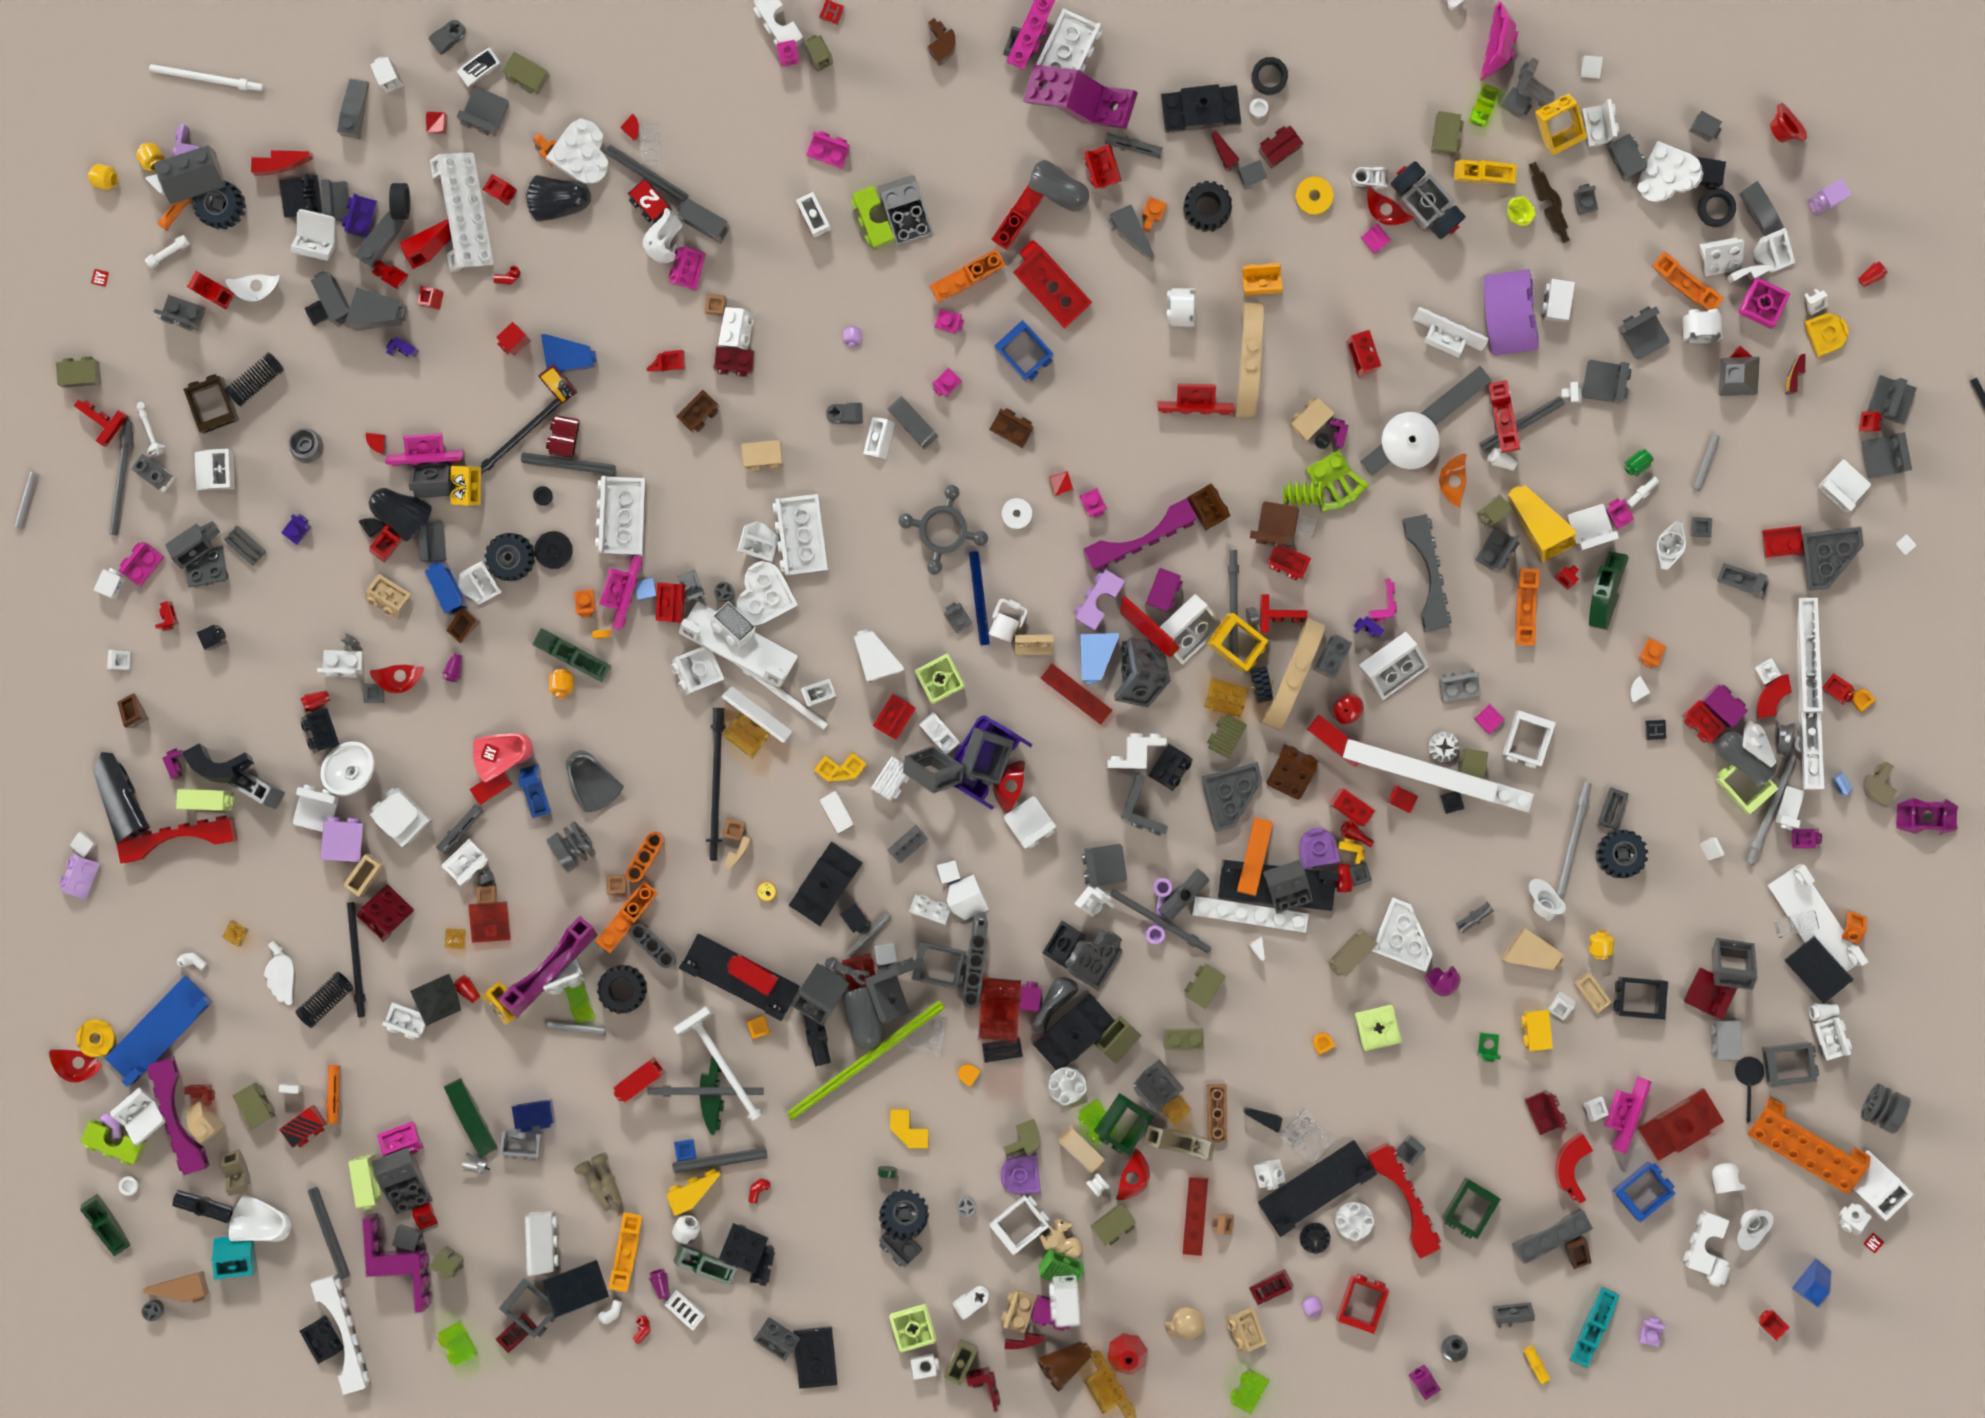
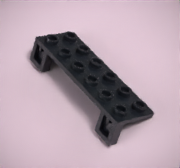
[1218,859,1339,911]
[679,934,800,1021]
[1258,1140,1378,1237]

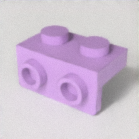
[59,853,100,900]

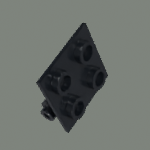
[279,174,322,218]
[719,1223,768,1274]

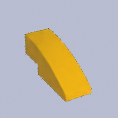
[1454,159,1517,184]

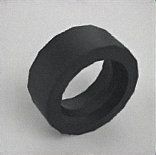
[1251,57,1288,95]
[389,183,410,220]
[1698,189,1737,227]

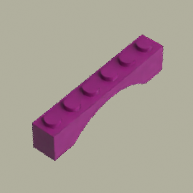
[1083,498,1197,572]
[498,916,598,1019]
[147,1056,210,1175]

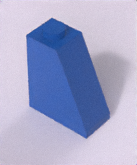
[541,334,597,373]
[1792,1258,1831,1307]

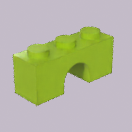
[851,185,895,250]
[80,1119,147,1166]

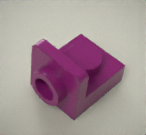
[1328,418,1349,449]
[162,748,184,779]
[1792,828,1822,848]
[1409,1365,1441,1400]

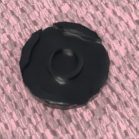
[534,531,573,569]

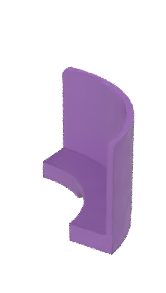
[1484,269,1539,355]

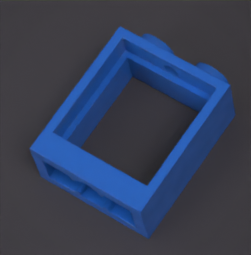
[994,320,1054,382]
[425,562,468,615]
[1612,1161,1676,1223]

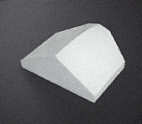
[1753,228,1795,273]
[737,521,779,562]
[458,561,502,604]
[947,875,989,920]

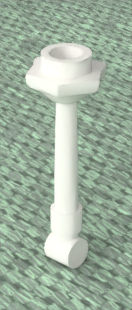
[136,402,165,457]

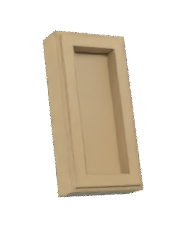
[1574,972,1613,1014]

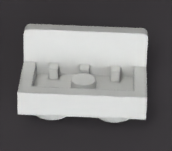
[718,307,754,350]
[442,839,488,886]
[382,1002,425,1040]
[1813,1017,1852,1061]

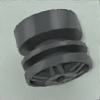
[547,821,596,873]
[1861,1083,1911,1134]

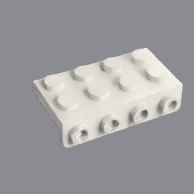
[1036,8,1103,86]
[595,476,646,555]
[773,494,828,576]

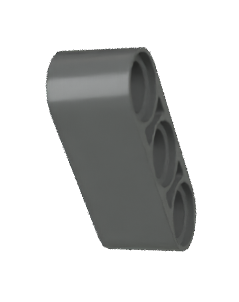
[887,396,939,449]
[630,923,676,968]

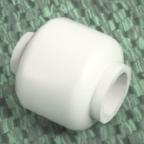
[672,1215,700,1244]

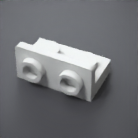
[1075,886,1115,917]

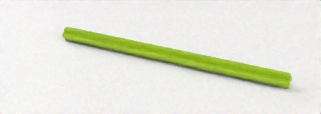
[787,1000,945,1120]

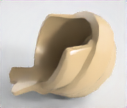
[1164,1307,1205,1340]

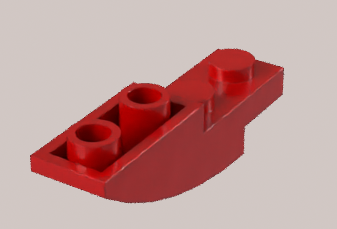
[991,183,1044,250]

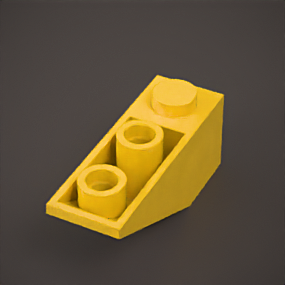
[666,1169,722,1216]

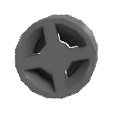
[714,582,734,602]
[141,1300,164,1321]

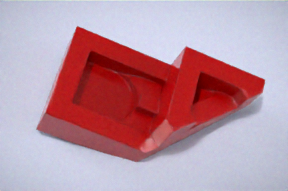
[647,350,685,372]

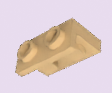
[365,574,411,618]
[1015,634,1054,655]
[1000,1289,1037,1334]
[1226,1307,1266,1352]

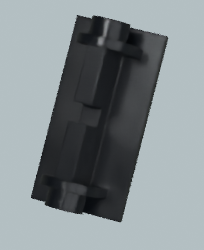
[750,1245,775,1286]

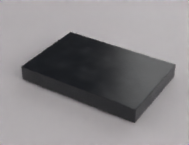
[1784,935,1853,1004]
[542,1260,609,1317]
[793,1326,838,1389]

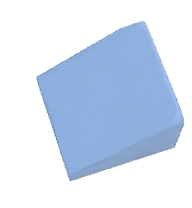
[635,578,657,600]
[1831,772,1853,795]

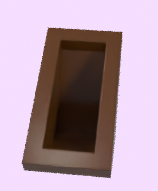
[446,608,480,643]
[117,693,149,728]
[1564,1235,1592,1269]

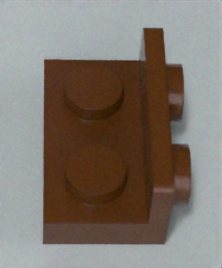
[989,408,1034,449]

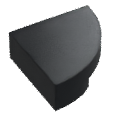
[358,518,385,538]

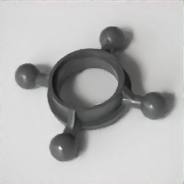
[898,485,988,575]

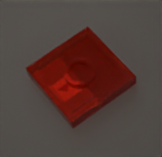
[468,901,511,943]

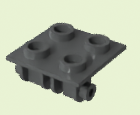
[186,546,229,588]

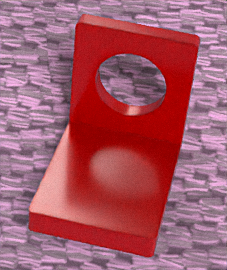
[1387,785,1418,813]

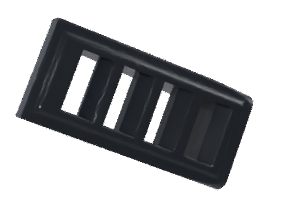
[1243,1107,1283,1133]

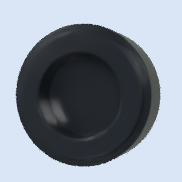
[533,486,553,506]

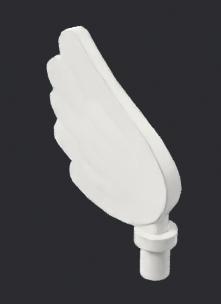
[264,940,295,1005]

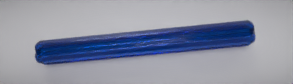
[969,551,990,646]

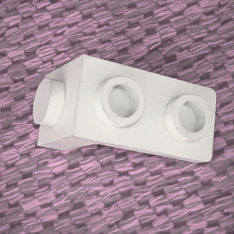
[1775,786,1804,831]

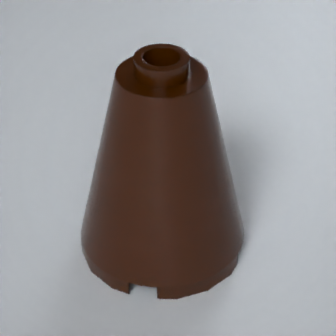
[1037,1341,1092,1392]

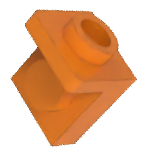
[574,589,597,618]
[1638,638,1667,669]
[1841,911,1867,944]

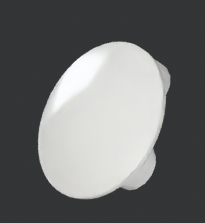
[1048,1067,1086,1105]
[1335,1202,1374,1241]

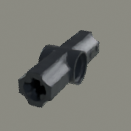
[803,1014,831,1066]
[172,1190,233,1223]

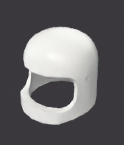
[1712,1163,1746,1194]

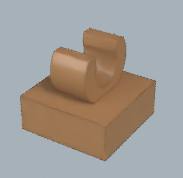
[1211,1214,1234,1235]

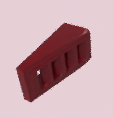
[1211,131,1240,172]
[1249,1269,1293,1305]
[495,1312,537,1353]

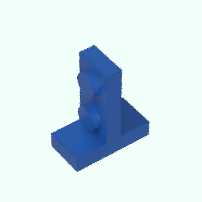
[518,764,551,818]

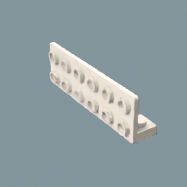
[430,152,493,272]
[679,602,798,688]
[1768,864,1868,971]

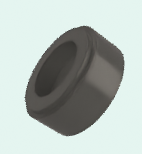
[1246,607,1259,627]

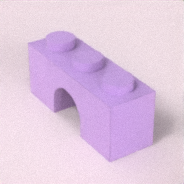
[1808,178,1852,216]
[1074,569,1125,631]

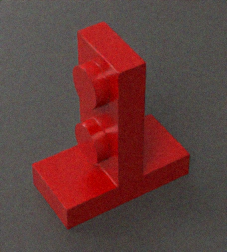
[74,400,129,447]
[1260,594,1308,634]

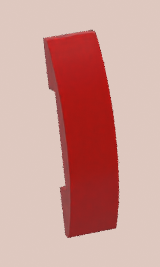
[1488,380,1521,453]

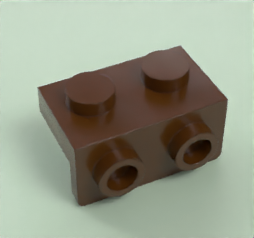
[676,390,720,433]
[1187,483,1231,531]

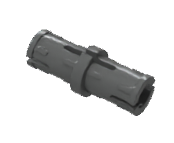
[1456,901,1494,933]

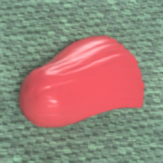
[473,733,533,783]

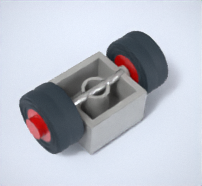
[1391,161,1466,240]

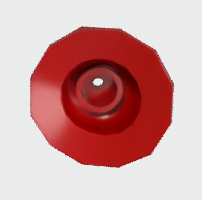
[1770,103,1807,143]

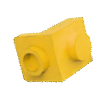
[1338,838,1365,864]

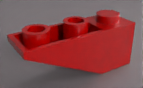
[399,219,452,269]

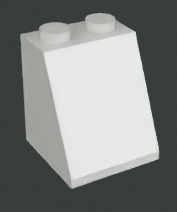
[854,629,905,682]

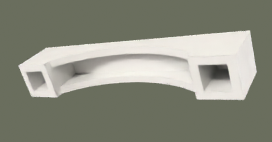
[310,1274,370,1395]

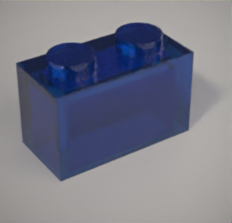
[512,1099,556,1132]

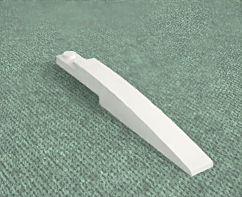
[1797,598,1824,790]
[1343,739,1534,812]

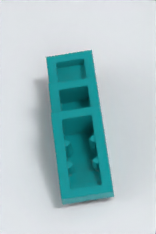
[1569,1287,1620,1368]

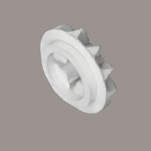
[1428,732,1460,762]

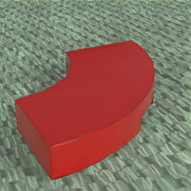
[1756,674,1792,719]

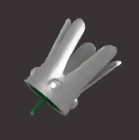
[460,1152,490,1175]

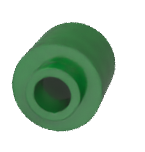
[1624,449,1654,477]

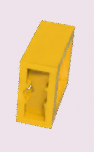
[1535,94,1587,156]
[1206,613,1269,672]

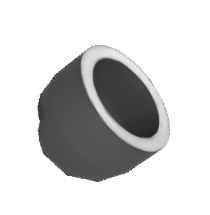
[479,870,495,885]

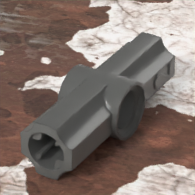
[1158,868,1210,922]

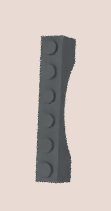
[1402,514,1451,632]

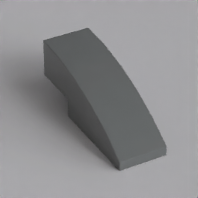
[1739,181,1784,236]

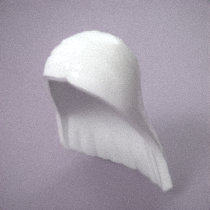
[229,1195,292,1242]

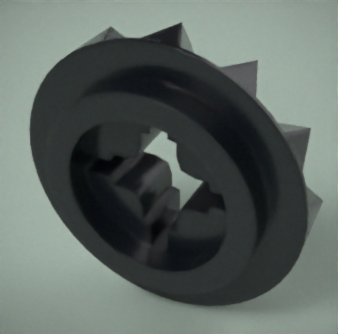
[1300,1223,1331,1254]

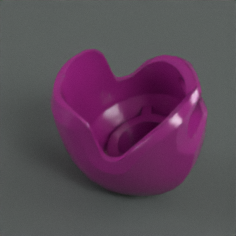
[1425,966,1461,997]

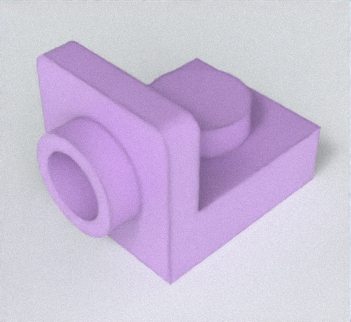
[1639,1317,1666,1347]

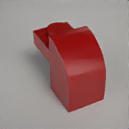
[187,271,235,310]

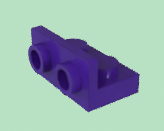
[342,193,377,238]

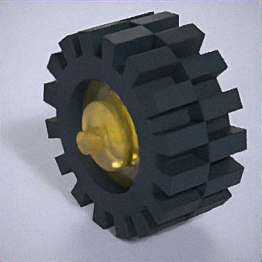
[1250,666,1273,703]

